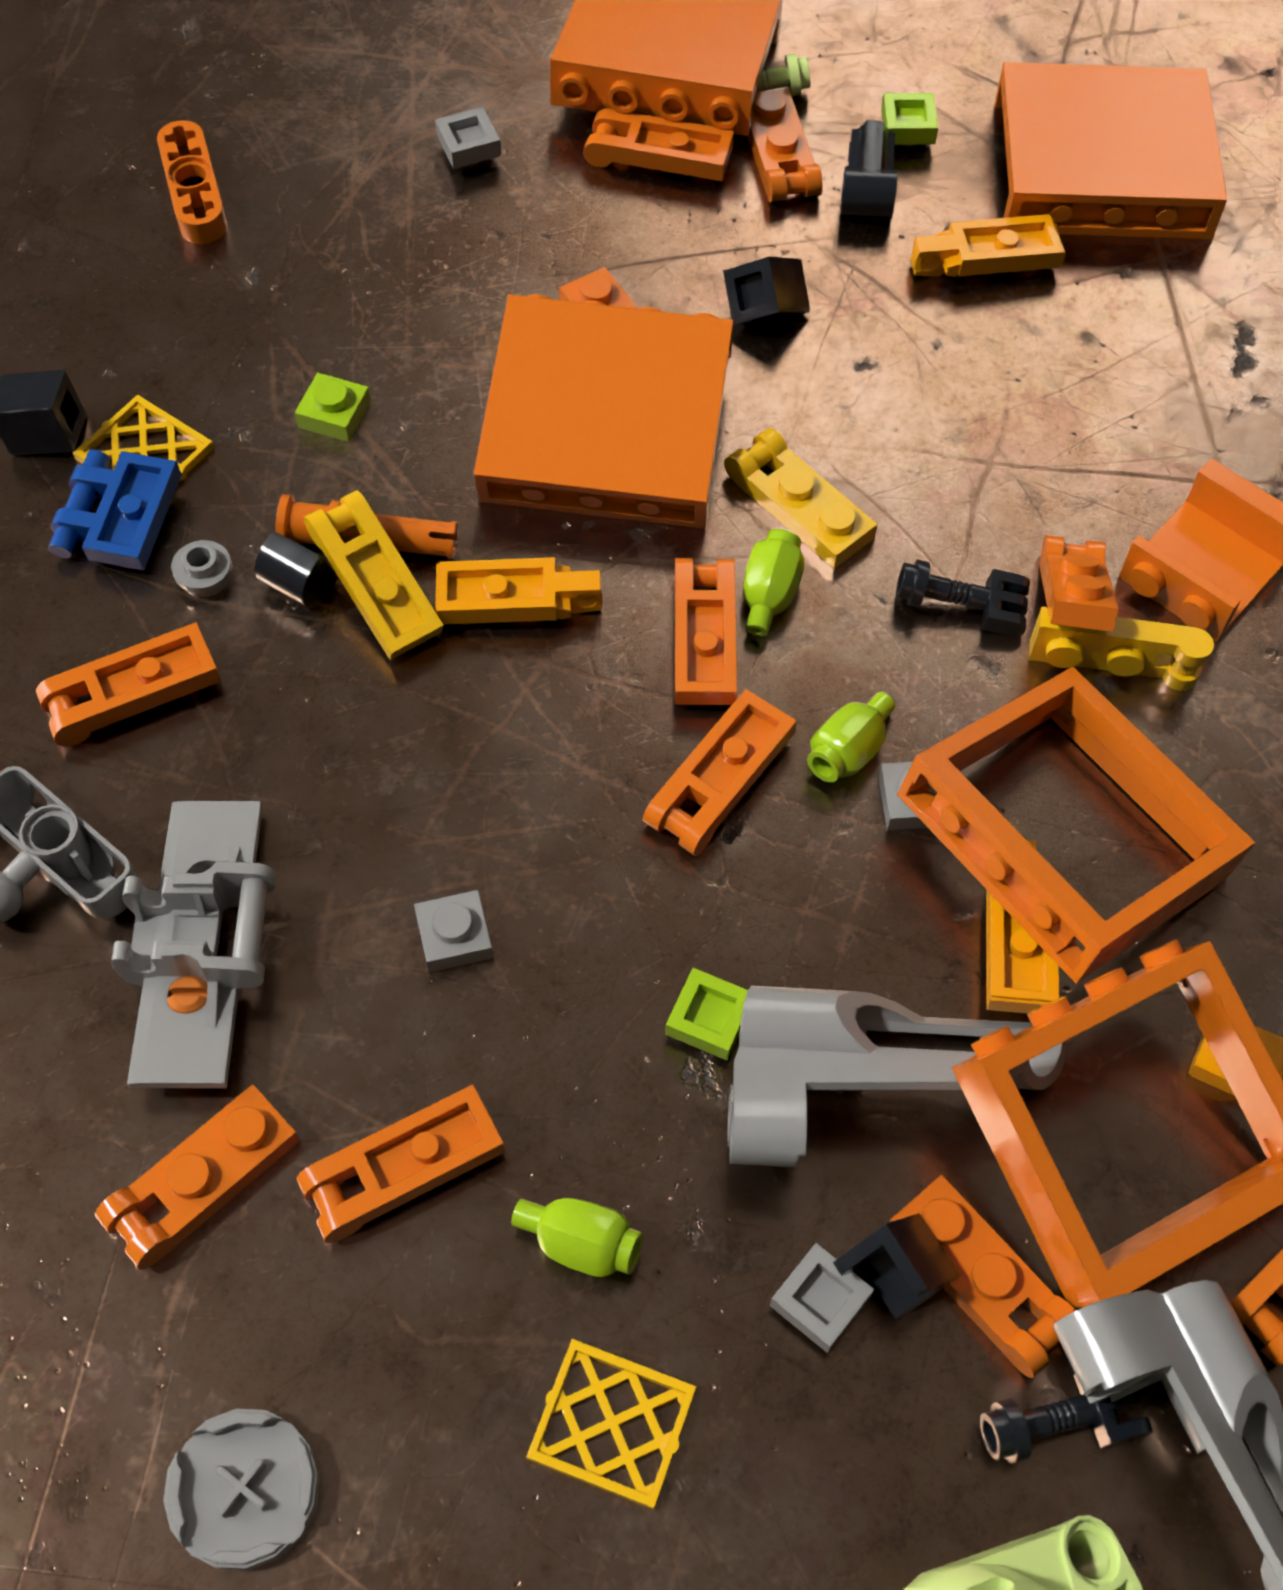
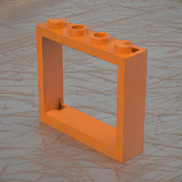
[897,666,1256,984]
[951,939,1283,1308]

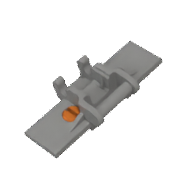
[111,801,276,1088]

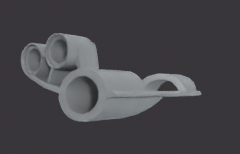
[727,985,1067,1168]
[1053,1280,1283,1590]

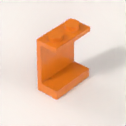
[1118,458,1283,642]

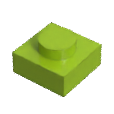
[881,93,938,145]
[294,372,371,442]
[665,968,748,1061]

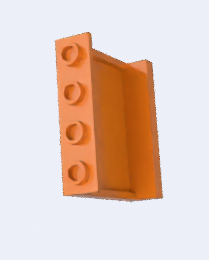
[550,0,783,136]
[995,62,1227,240]
[473,294,733,529]

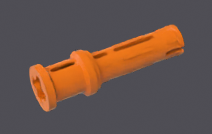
[275,494,458,559]

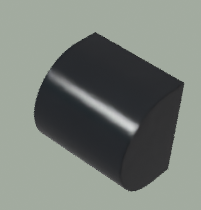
[254,532,338,608]

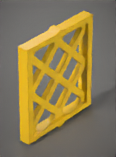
[73,394,214,481]
[526,1339,696,1510]

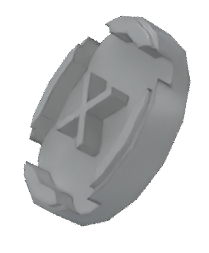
[163,1409,321,1572]

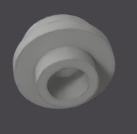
[171,540,232,597]

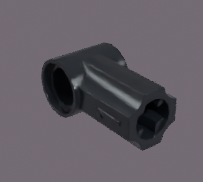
[840,120,898,219]

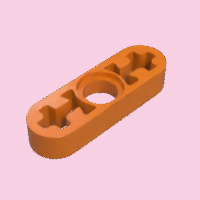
[157,120,227,244]

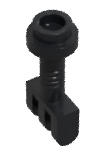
[896,559,1030,637]
[980,1374,1154,1463]

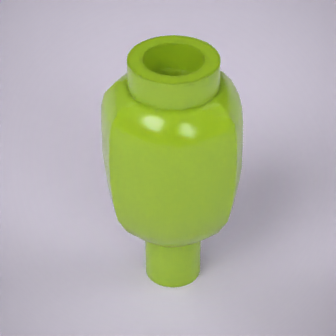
[743,529,805,637]
[807,692,896,782]
[511,1198,644,1277]

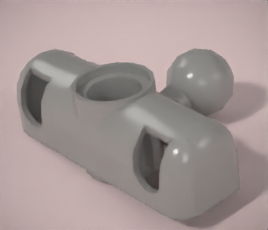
[0,766,137,922]

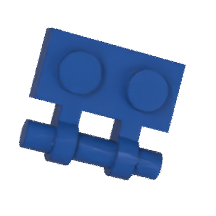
[48,449,182,570]

